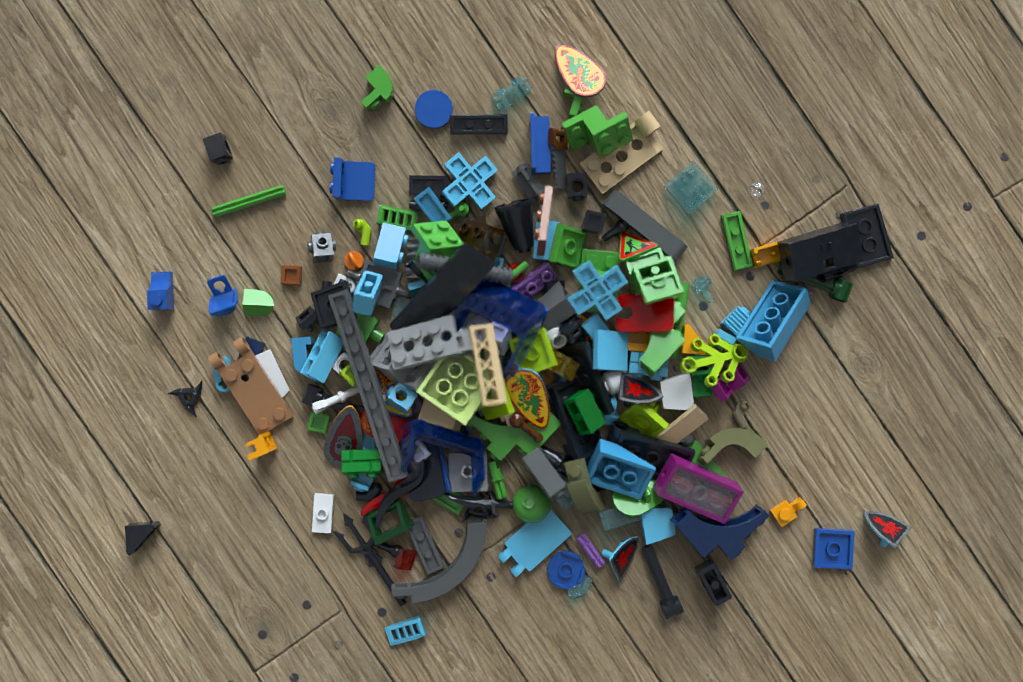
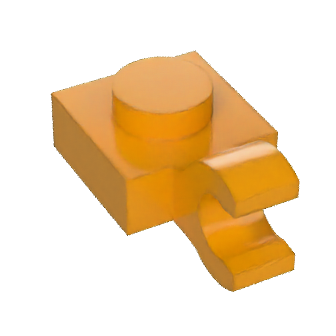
[770,497,807,527]

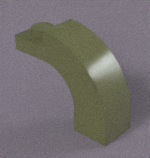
[697,428,768,465]
[564,458,606,514]

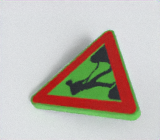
[619,232,658,262]

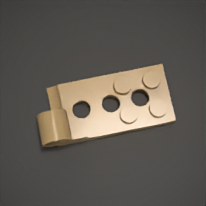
[579,111,663,195]

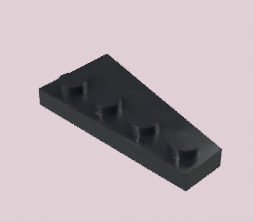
[558,341,615,415]

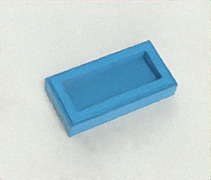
[413,187,452,222]

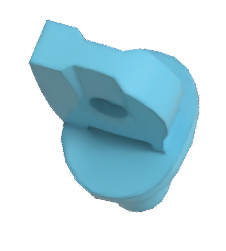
[603,395,620,425]

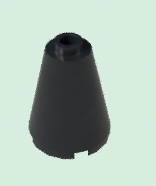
[494,198,533,253]

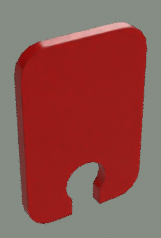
[615,294,675,333]

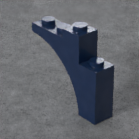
[670,505,769,560]

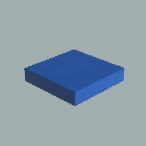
[812,528,855,569]

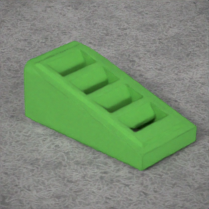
[377,205,419,231]

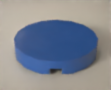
[415,90,453,129]
[547,550,585,590]

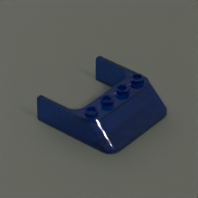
[443,280,547,378]
[401,419,486,495]

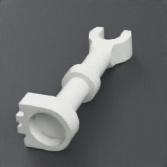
[312,383,360,414]

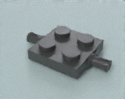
[346,260,410,309]

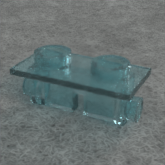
[491,76,532,110]

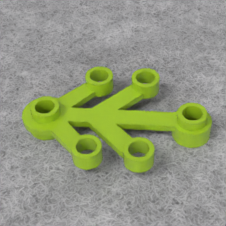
[680,334,748,387]

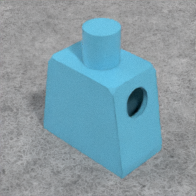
[640,505,676,545]

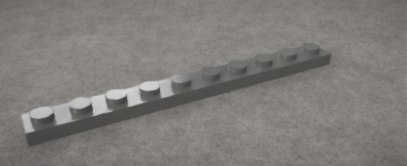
[328,289,409,482]

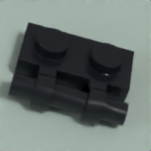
[409,175,448,211]

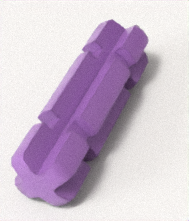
[576,533,605,568]

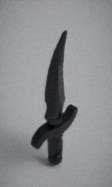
[445,490,513,518]

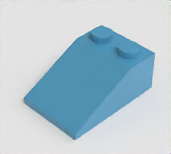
[587,439,656,500]

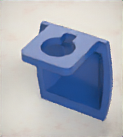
[207,275,238,317]

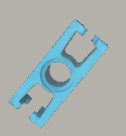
[300,331,344,383]

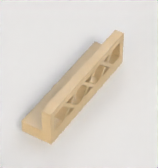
[468,323,507,407]

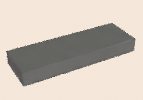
[407,515,445,576]

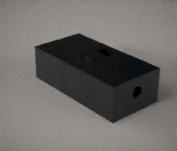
[777,222,864,282]

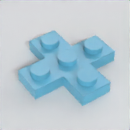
[441,152,498,210]
[568,260,628,320]

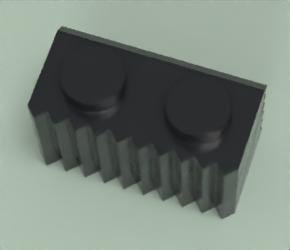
[695,559,732,606]

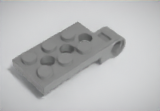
[387,315,481,371]

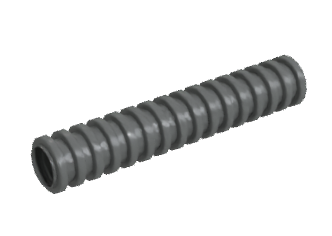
[416,252,513,285]

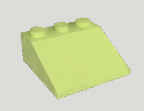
[416,355,491,425]

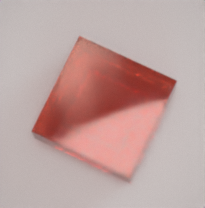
[393,549,417,570]

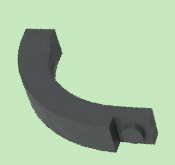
[391,518,487,603]

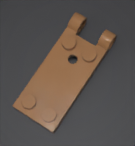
[208,337,293,435]

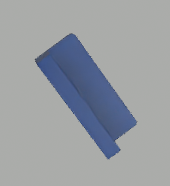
[530,112,551,175]

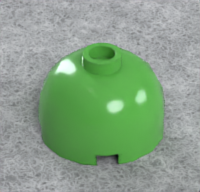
[512,484,551,523]

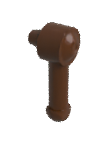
[509,412,543,442]

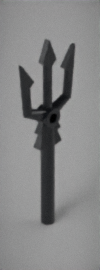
[332,513,407,607]

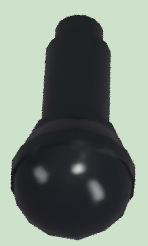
[601,220,628,242]
[375,542,403,558]

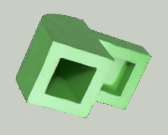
[361,65,394,112]

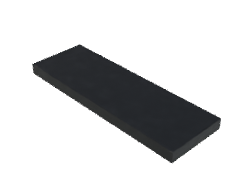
[390,242,495,341]

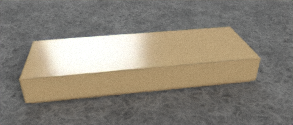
[654,404,708,444]

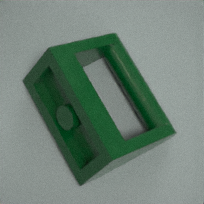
[367,498,414,546]

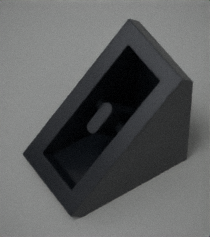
[125,521,161,556]

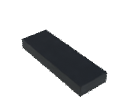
[450,114,508,135]

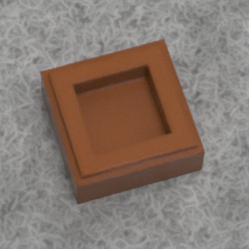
[281,265,302,286]

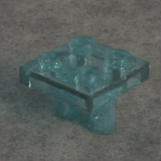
[664,160,718,215]

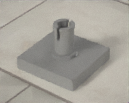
[449,452,488,492]

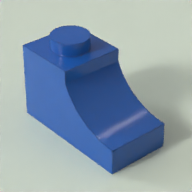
[147,271,174,311]

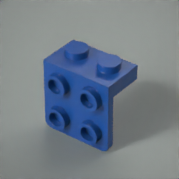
[329,158,376,201]

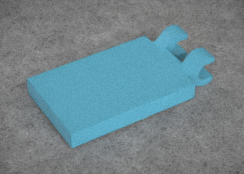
[498,509,572,577]

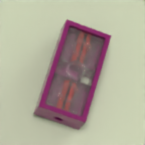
[653,453,744,524]

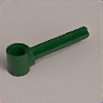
[777,263,853,303]

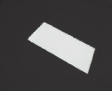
[256,349,290,398]

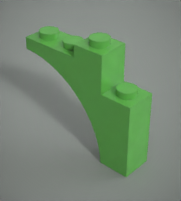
[630,286,686,378]
[467,412,561,461]

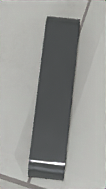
[602,189,687,263]

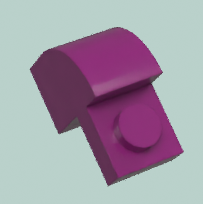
[711,363,751,402]

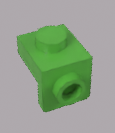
[563,89,584,119]

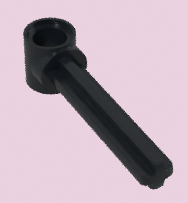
[301,384,364,417]
[641,544,684,619]

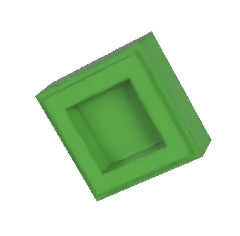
[307,411,331,434]

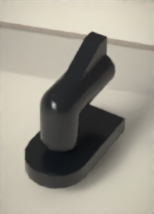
[559,314,585,344]

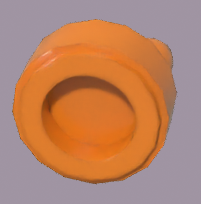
[344,251,364,271]

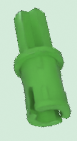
[487,460,507,499]

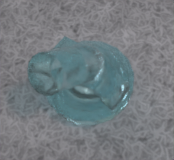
[692,276,714,303]

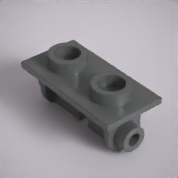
[512,162,545,204]

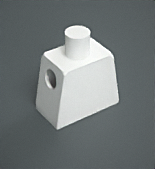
[658,373,694,410]

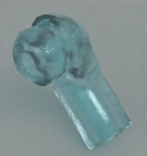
[567,575,593,599]

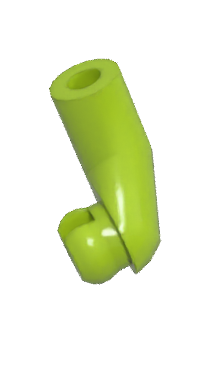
[353,219,372,246]

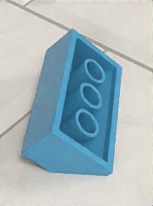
[736,280,811,362]

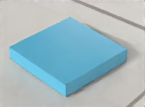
[593,330,628,371]

